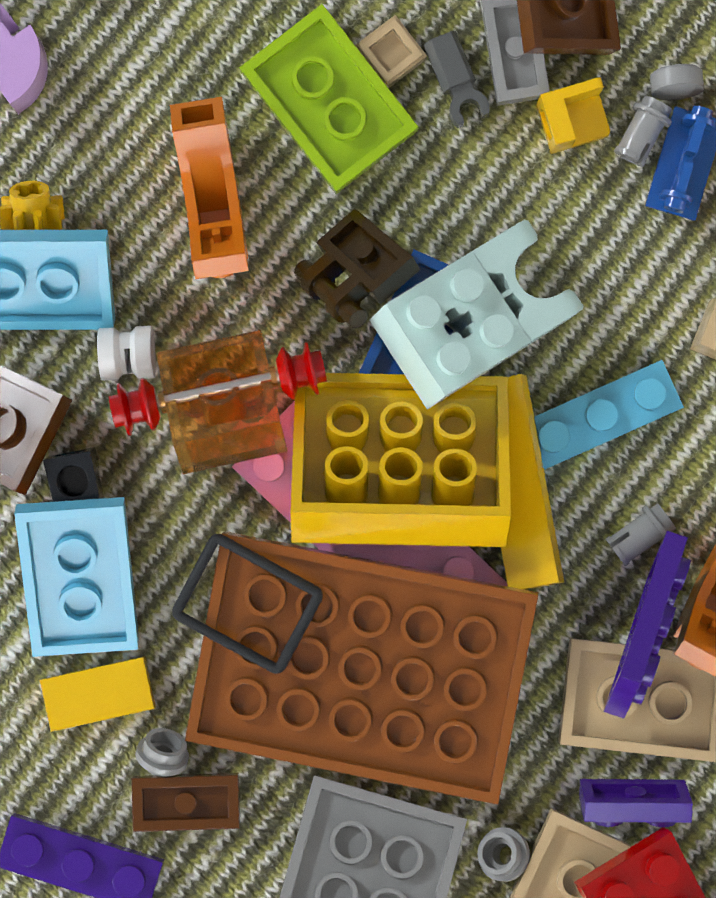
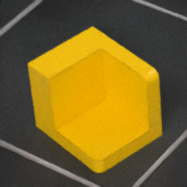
[536,77,610,154]

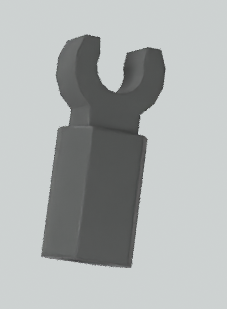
[424,31,489,129]

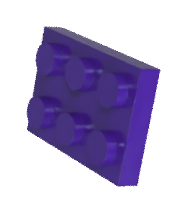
[603,531,691,719]

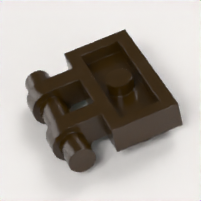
[294,208,421,329]

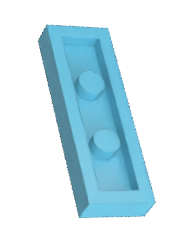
[534,360,684,470]

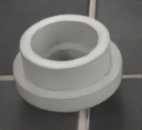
[135,728,189,777]
[477,827,530,882]

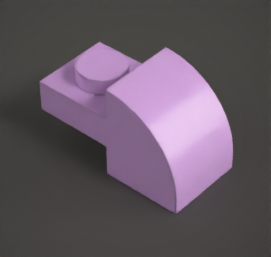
[0,3,48,115]

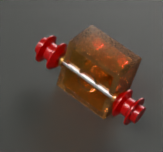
[109,330,327,474]

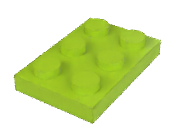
[239,4,419,194]

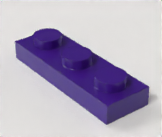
[0,813,165,898]

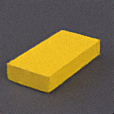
[40,656,156,732]

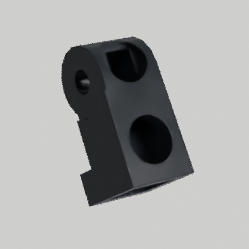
[43,447,104,502]

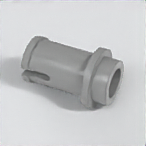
[614,96,672,167]
[606,503,676,566]

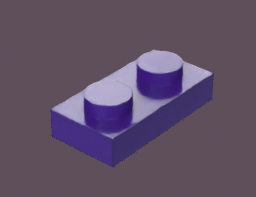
[579,779,693,827]

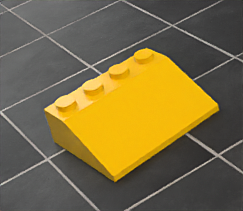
[290,373,511,547]

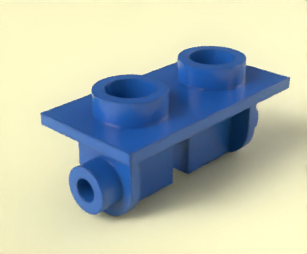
[645,106,716,221]

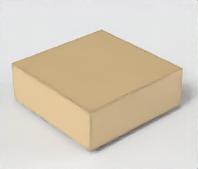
[355,15,427,88]

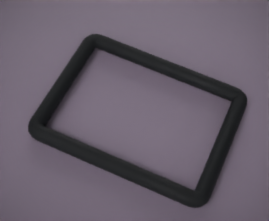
[172,534,323,674]

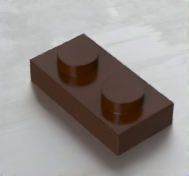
[131,773,240,832]

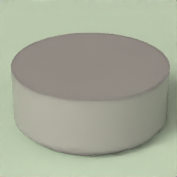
[650,64,704,100]

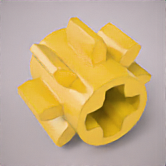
[0,181,65,230]

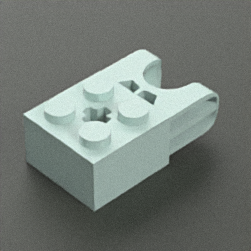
[369,220,584,410]

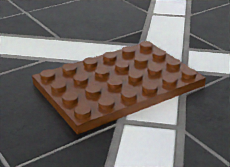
[185,531,539,805]

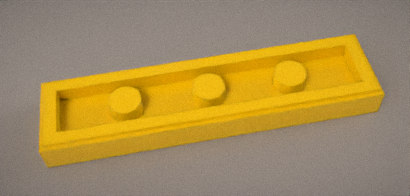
[501,374,564,590]

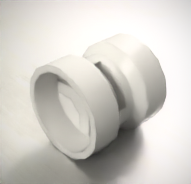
[97,326,156,381]

